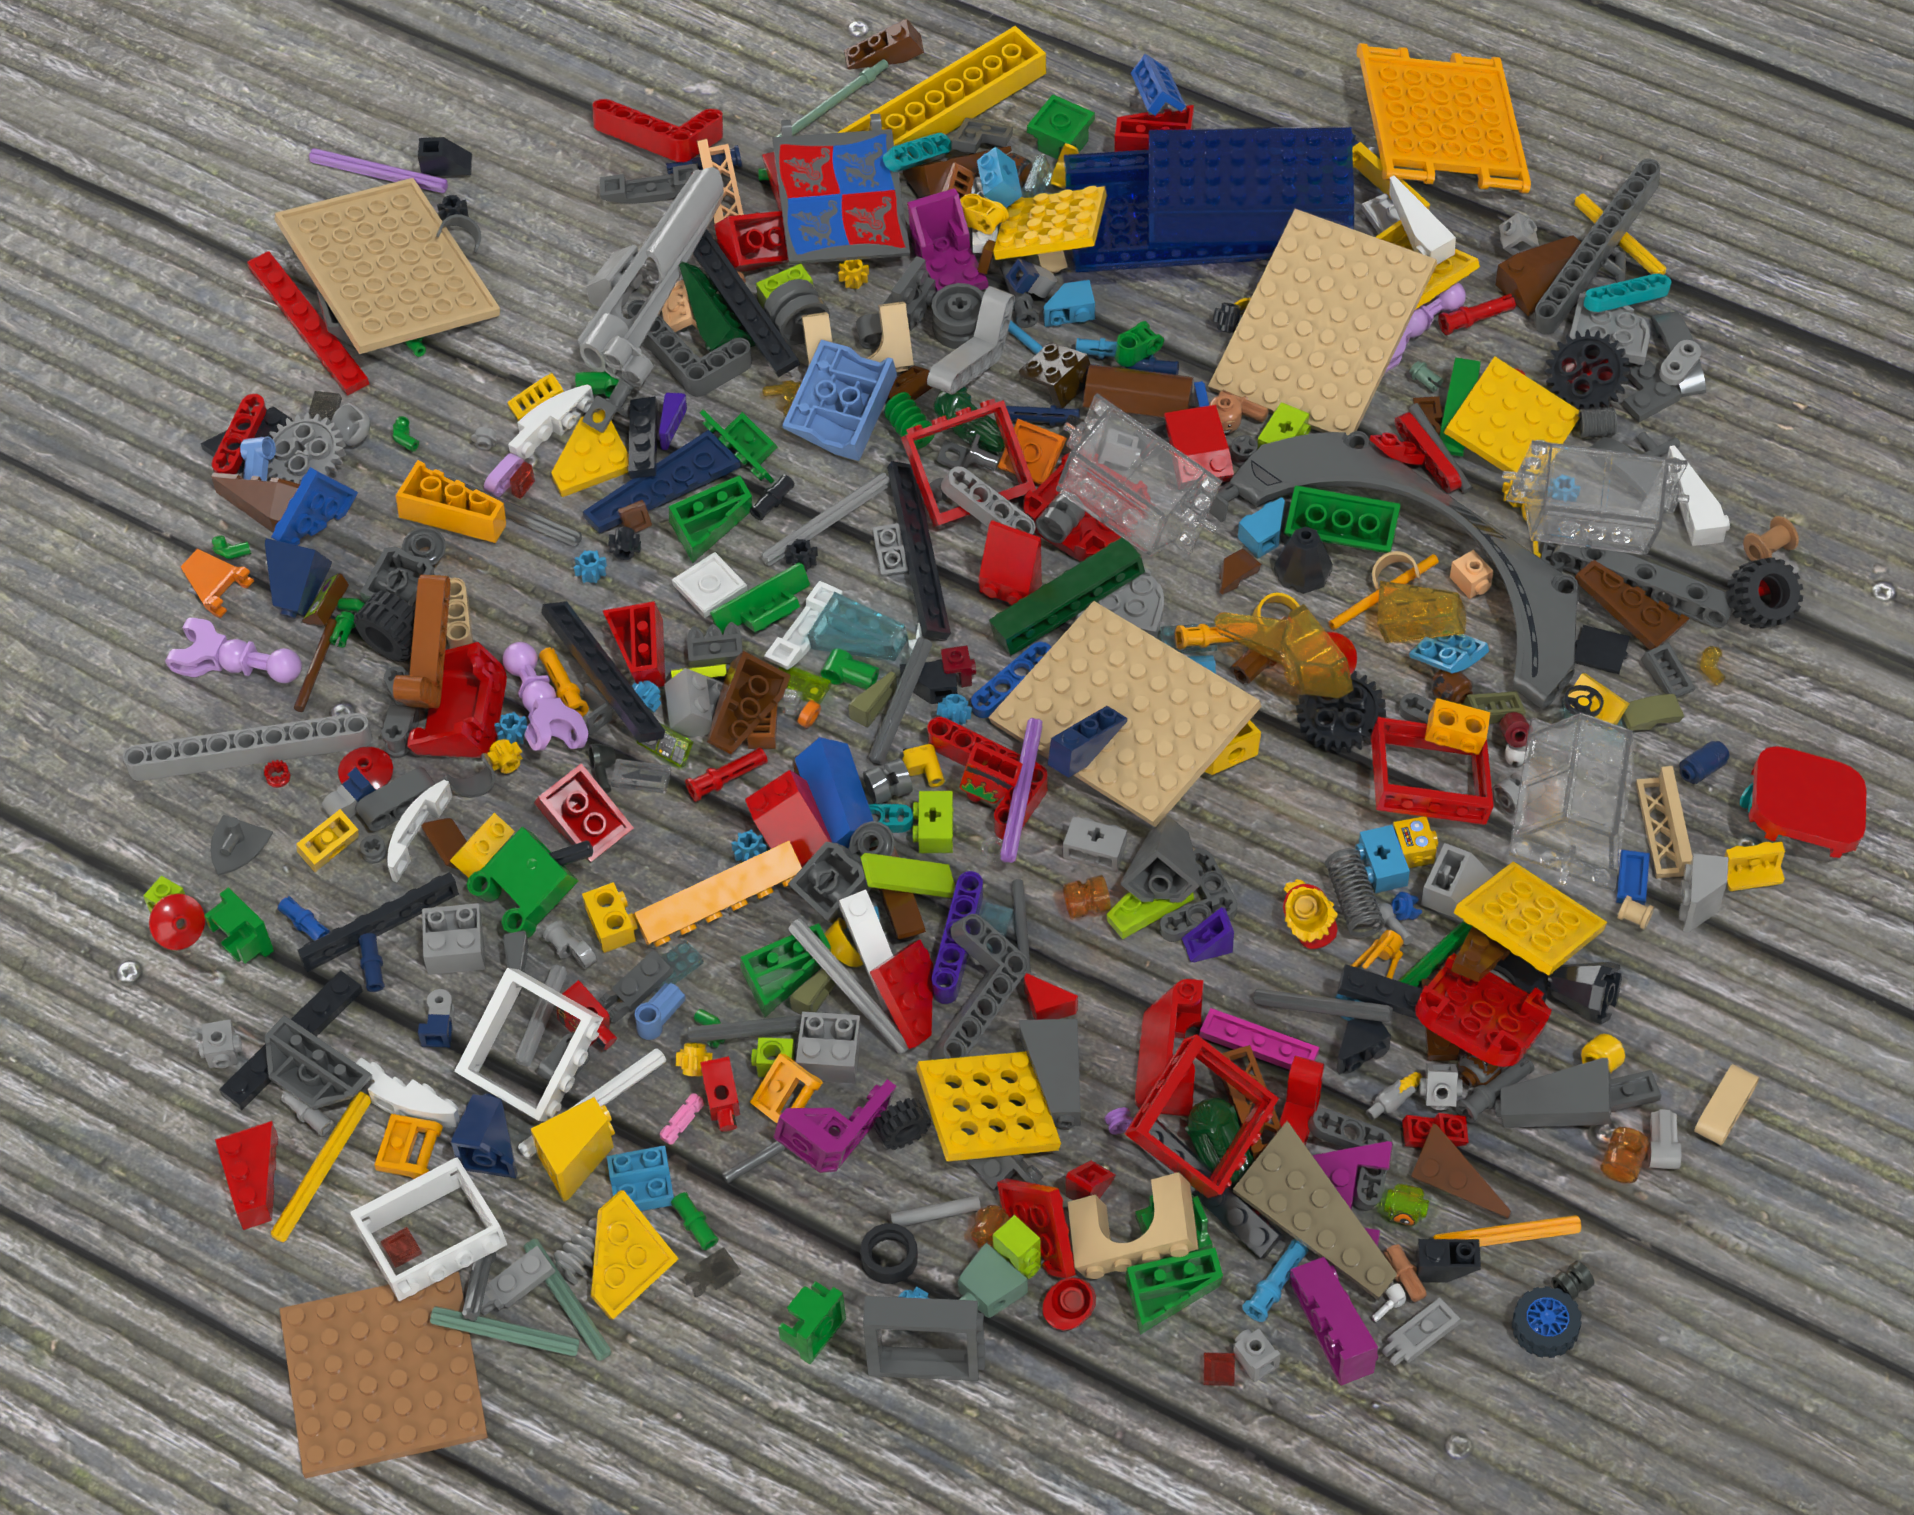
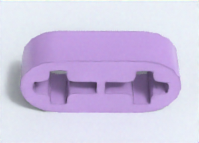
[484,453,525,497]

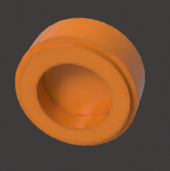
[797,700,821,728]

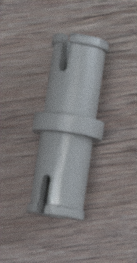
[281,1091,334,1136]

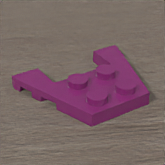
[1312,1141,1393,1247]

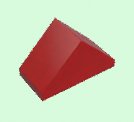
[1024,973,1078,1020]
[1066,1160,1116,1200]

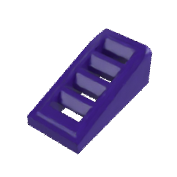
[659,393,687,450]

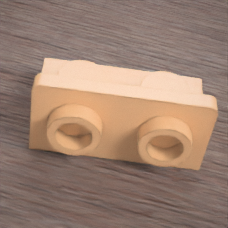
[662,279,699,332]

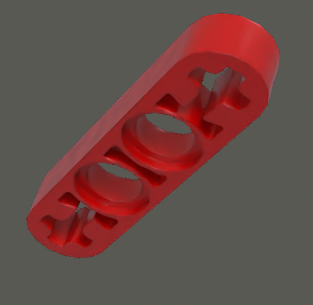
[211,394,267,474]
[1395,412,1462,493]

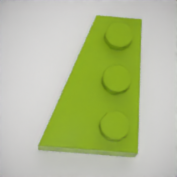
[1106,892,1194,939]

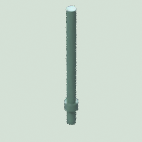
[776,59,889,137]

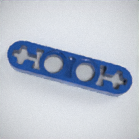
[971,642,1052,718]

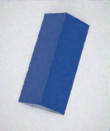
[795,737,874,848]

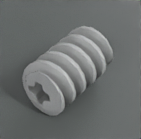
[554,1218,597,1285]

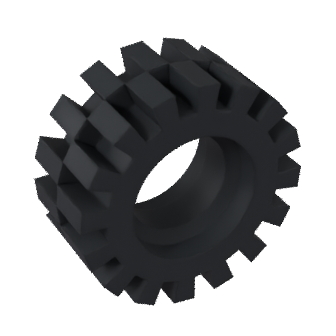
[874,1098,932,1150]

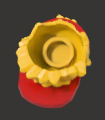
[1283,879,1338,950]

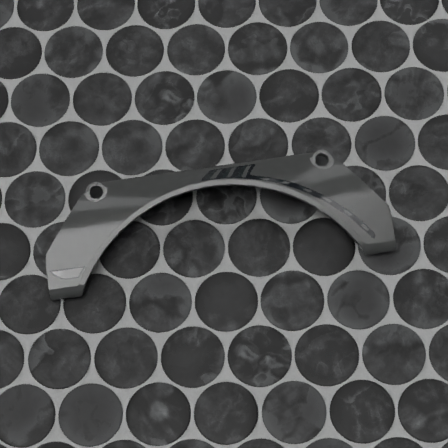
[1230,431,1580,710]

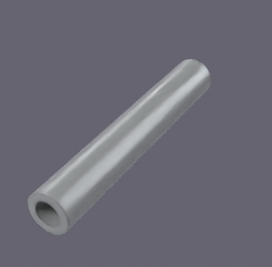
[890,1195,981,1226]

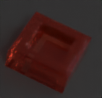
[509,461,535,499]
[380,1227,422,1268]
[1204,1352,1235,1386]

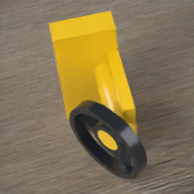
[1564,673,1630,727]

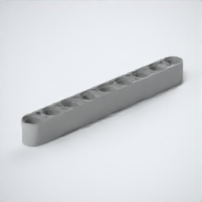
[123,713,372,781]

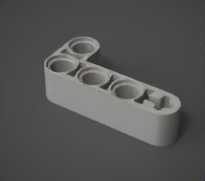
[941,466,1035,535]

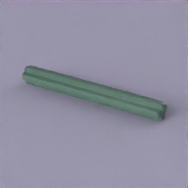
[524,1239,611,1361]
[430,1306,580,1356]

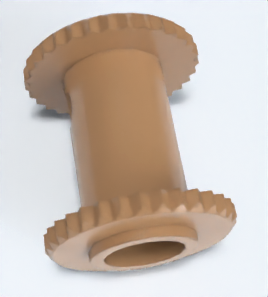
[1743,516,1799,561]

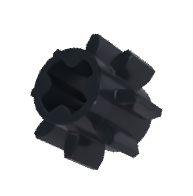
[437,195,469,226]
[1213,302,1244,333]
[608,527,641,560]
[785,539,818,572]

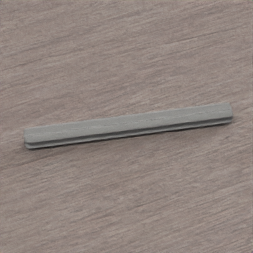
[761,472,891,566]
[788,918,909,1055]

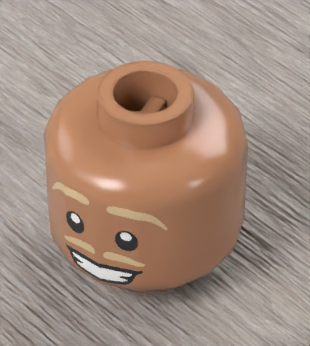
[1209,395,1242,434]

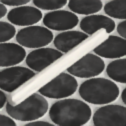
[518,1049,666,1159]

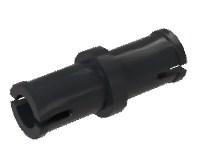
[750,474,795,521]

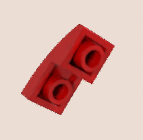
[1369,432,1425,465]
[1402,1113,1469,1148]

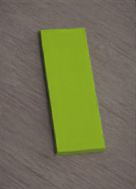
[860,853,955,898]

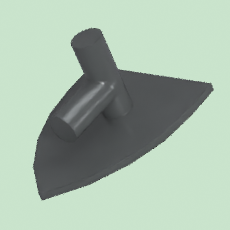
[210,815,273,876]

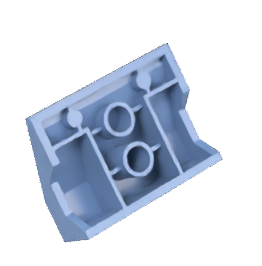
[782,340,897,461]

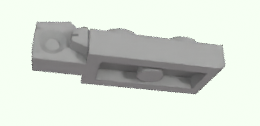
[481,1246,556,1315]

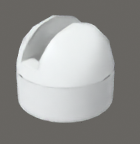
[1505,744,1528,766]

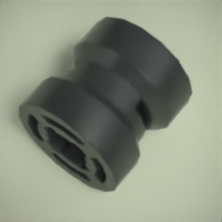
[1551,1260,1595,1300]

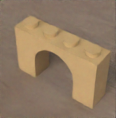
[802,301,914,372]
[1068,1172,1198,1279]

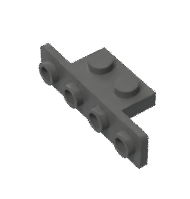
[958,1105,1047,1191]

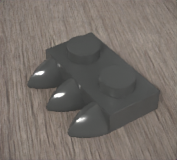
[687,622,743,667]

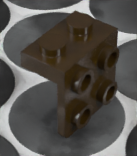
[1019,343,1090,408]

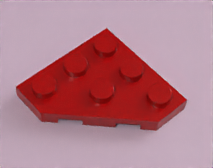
[870,939,933,1049]
[997,1178,1076,1279]

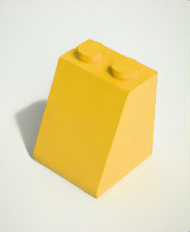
[531,1097,615,1202]

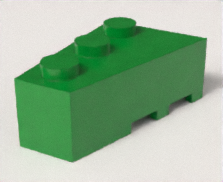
[668,475,752,563]
[740,923,831,1018]
[1125,1247,1223,1335]

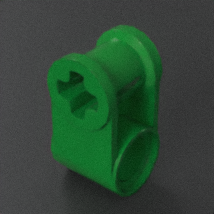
[1115,321,1164,367]

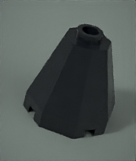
[1274,527,1333,594]
[1547,962,1622,1024]

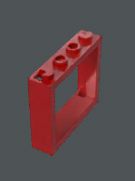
[901,399,1036,527]
[1371,717,1494,825]
[1125,1034,1279,1198]

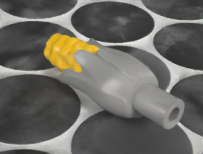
[1366,1072,1422,1120]

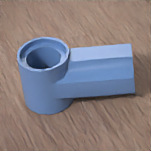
[240,436,276,481]
[635,983,685,1040]

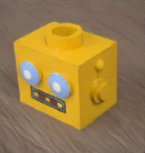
[1393,816,1438,868]

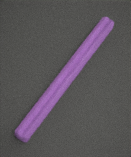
[309,148,448,193]
[1000,718,1043,863]

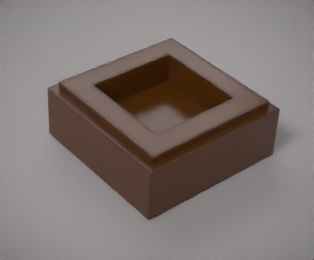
[977,239,996,274]
[618,500,652,533]

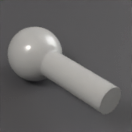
[1374,903,1413,945]

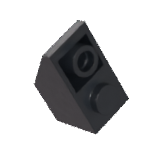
[418,137,473,176]
[900,659,958,704]
[1336,1018,1391,1075]
[1416,1239,1481,1283]

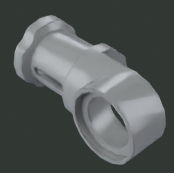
[543,921,597,969]

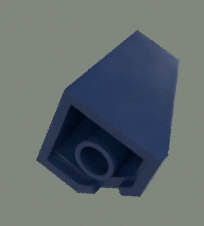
[265,538,332,619]
[451,1094,518,1179]

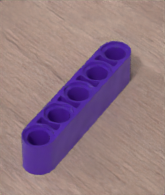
[932,871,983,1004]

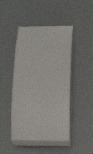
[872,523,908,576]

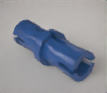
[277,896,330,941]

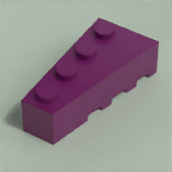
[1289,1257,1378,1386]

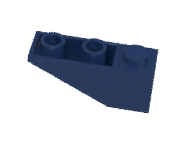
[1048,706,1128,778]

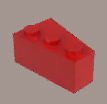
[1114,105,1194,162]
[602,601,666,687]
[215,1121,278,1230]

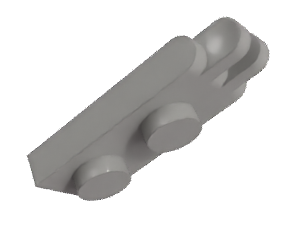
[1382,1297,1460,1366]

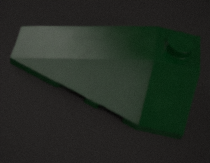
[679,261,756,352]

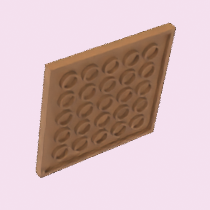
[279,1270,488,1479]

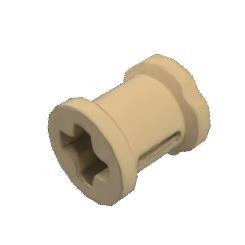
[1617,895,1654,930]

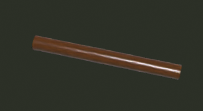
[294,619,337,712]

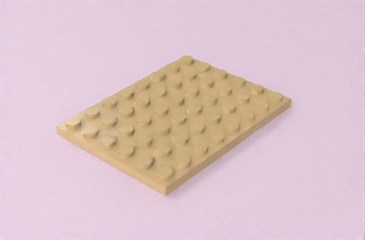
[275,178,500,354]
[1208,209,1437,435]
[989,601,1262,827]

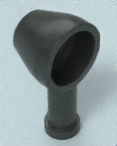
[588,744,615,794]

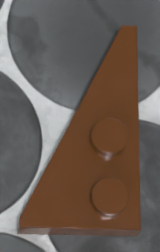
[1411,1124,1511,1219]

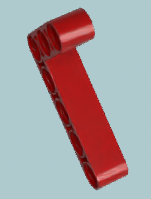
[592,99,723,162]
[927,717,1048,839]
[1255,1055,1324,1212]

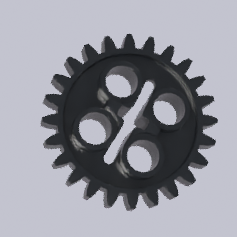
[1544,329,1631,410]
[1296,669,1386,754]

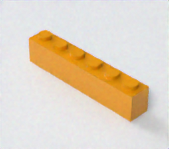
[633,841,802,947]

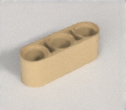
[447,578,473,649]
[1694,1064,1760,1145]

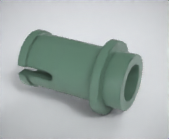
[1409,361,1443,392]

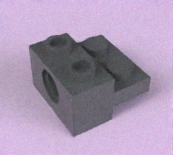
[884,256,937,331]

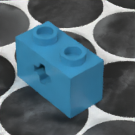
[977,147,1022,208]
[1355,825,1410,893]

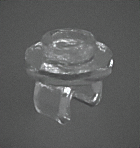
[777,689,804,716]

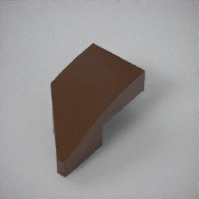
[1219,548,1262,595]

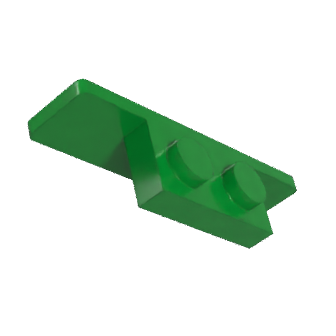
[699,409,778,484]
[710,563,810,635]

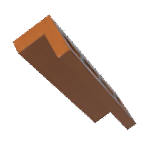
[1221,1045,1281,1160]

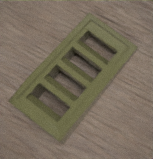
[848,671,897,728]
[1462,691,1526,725]
[790,969,836,1015]

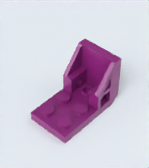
[907,188,988,292]
[773,1079,896,1173]

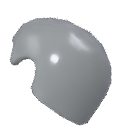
[331,403,370,446]

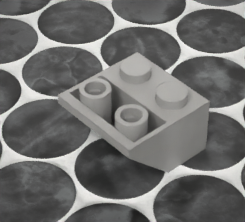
[587,245,643,307]
[664,668,723,737]
[1421,843,1493,921]
[1679,853,1728,932]
[422,903,485,975]
[796,1012,860,1083]

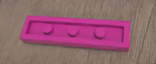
[1199,1008,1319,1070]

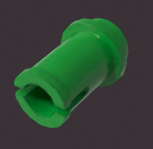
[329,611,356,648]

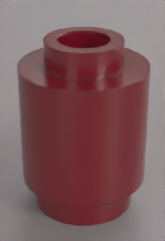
[1500,712,1533,747]

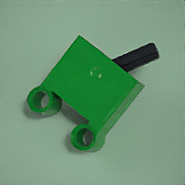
[467,827,594,938]

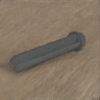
[462,1252,496,1321]

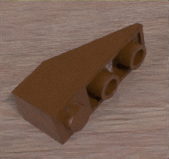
[844,18,924,70]

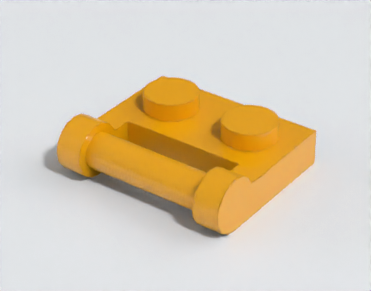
[750,1053,823,1123]
[374,1114,443,1179]

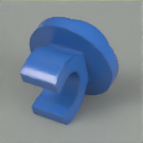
[1391,892,1423,921]

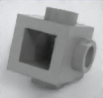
[1499,213,1539,256]
[198,1019,242,1068]
[1420,1063,1462,1110]

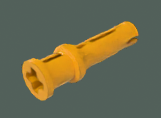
[1175,623,1258,650]
[539,647,589,717]

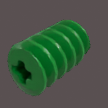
[884,392,935,450]

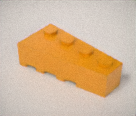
[396,460,506,543]

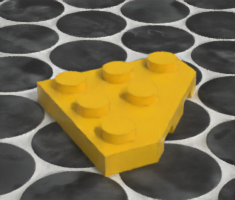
[551,409,629,497]
[591,1190,678,1319]

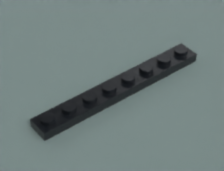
[692,229,800,378]
[887,461,951,640]
[541,601,666,743]

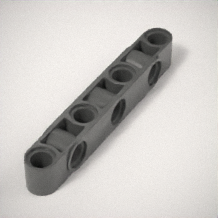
[1551,533,1734,628]

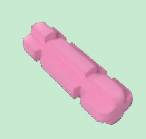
[660,1093,704,1145]

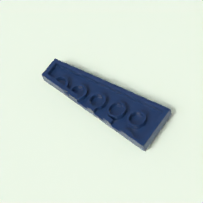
[583,430,741,534]

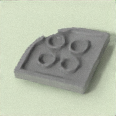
[1570,293,1650,365]
[1077,567,1164,638]

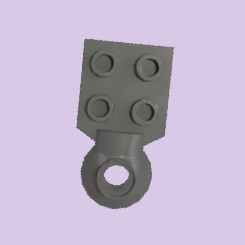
[360,527,446,609]
[788,821,895,924]

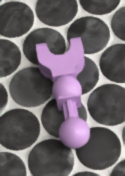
[1385,282,1466,373]
[165,618,302,683]
[503,642,588,751]

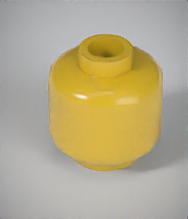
[1581,1033,1625,1074]

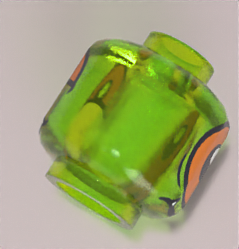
[1384,1183,1429,1226]

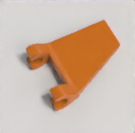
[181,549,254,618]

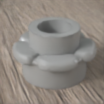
[471,427,497,450]

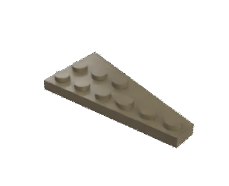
[1233,1121,1397,1301]

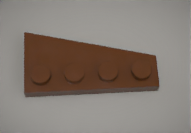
[1574,560,1690,650]
[1451,926,1510,982]

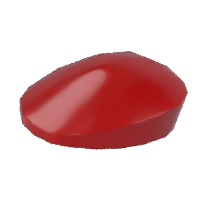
[1042,1277,1096,1331]

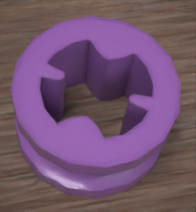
[1105,1107,1133,1134]

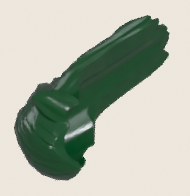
[934,387,1006,456]
[1185,1098,1255,1188]

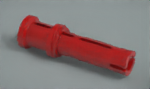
[1438,294,1516,336]
[685,747,768,802]

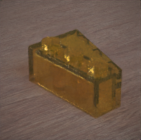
[1377,581,1466,643]

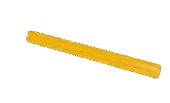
[271,1091,371,1242]

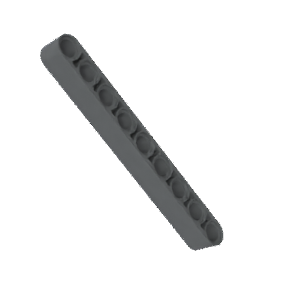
[1535,159,1660,334]

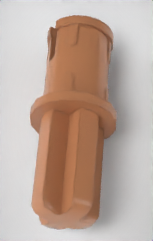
[1219,389,1269,422]
[1384,1244,1427,1302]

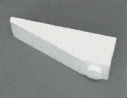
[1389,175,1456,264]
[1666,446,1730,546]
[839,890,893,1011]

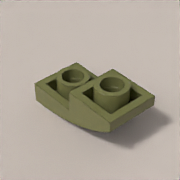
[1622,694,1684,731]

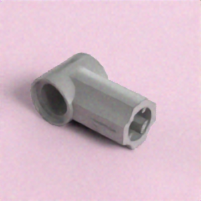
[1648,1109,1681,1169]

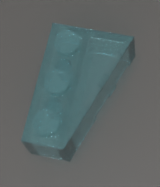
[807,592,908,661]

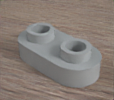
[1659,340,1701,385]

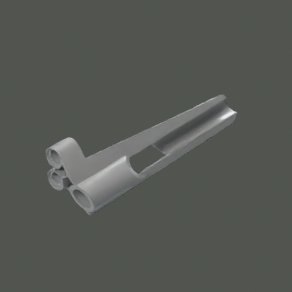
[577,167,724,387]

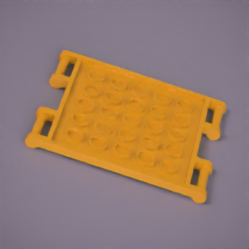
[1356,43,1531,194]

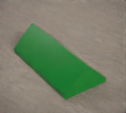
[1284,485,1401,553]

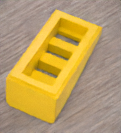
[507,373,564,421]

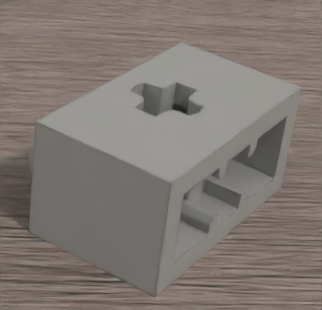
[1063,816,1127,872]

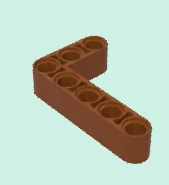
[393,575,451,709]

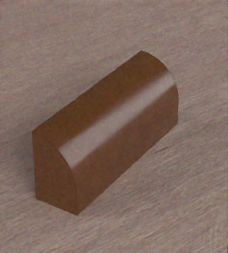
[1083,364,1194,417]

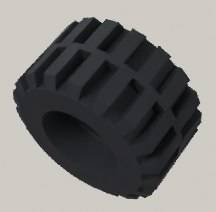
[1726,557,1804,629]
[354,591,415,662]

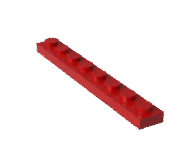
[247,251,369,396]

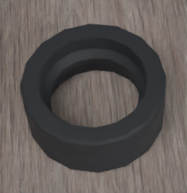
[860,1223,918,1284]

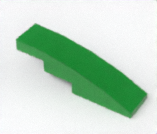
[1440,357,1481,457]

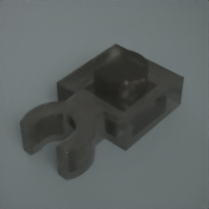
[309,391,342,421]
[684,1247,741,1297]

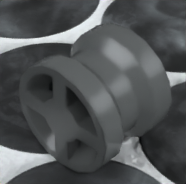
[1231,435,1258,468]

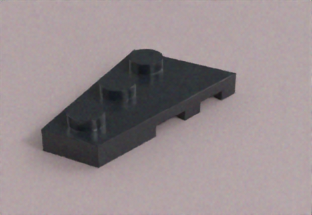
[201,407,293,474]

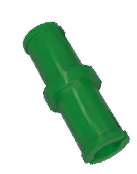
[671,1192,719,1250]

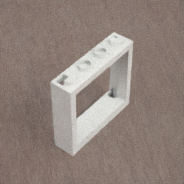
[454,968,603,1121]
[350,1157,507,1301]

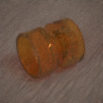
[1063,875,1111,920]
[1600,1127,1650,1184]

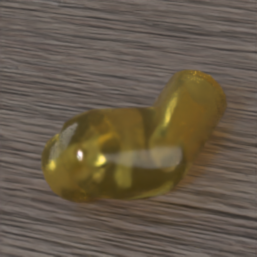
[1700,646,1725,686]

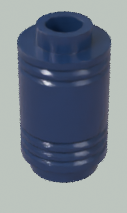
[1679,741,1730,784]

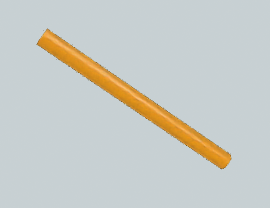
[1328,554,1439,630]

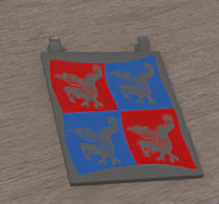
[772,114,910,265]

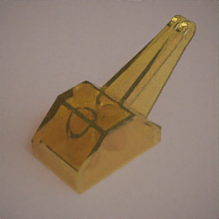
[1214,604,1353,698]

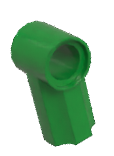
[575,371,619,398]
[820,648,879,690]

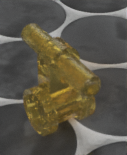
[762,380,802,417]

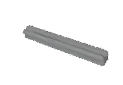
[515,964,567,1067]

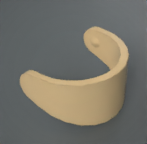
[1372,551,1421,590]

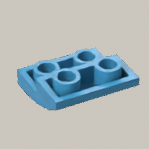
[1409,628,1489,673]
[607,1146,674,1211]

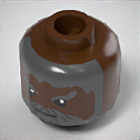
[1458,1053,1502,1088]

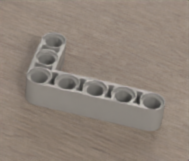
[927,286,1015,395]

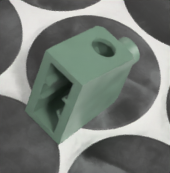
[958,1243,1028,1318]

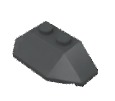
[265,1015,373,1109]

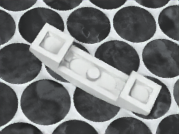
[764,581,843,670]
[388,780,453,882]

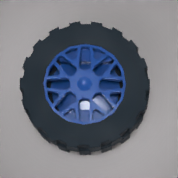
[1512,1286,1582,1358]

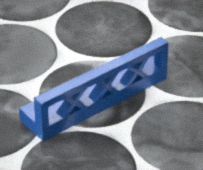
[1131,54,1186,116]

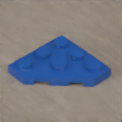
[271,467,358,545]

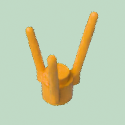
[1351,930,1404,979]

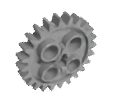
[267,413,346,484]

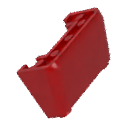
[407,642,507,758]
[1135,979,1204,1117]

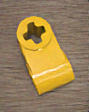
[960,194,1009,235]

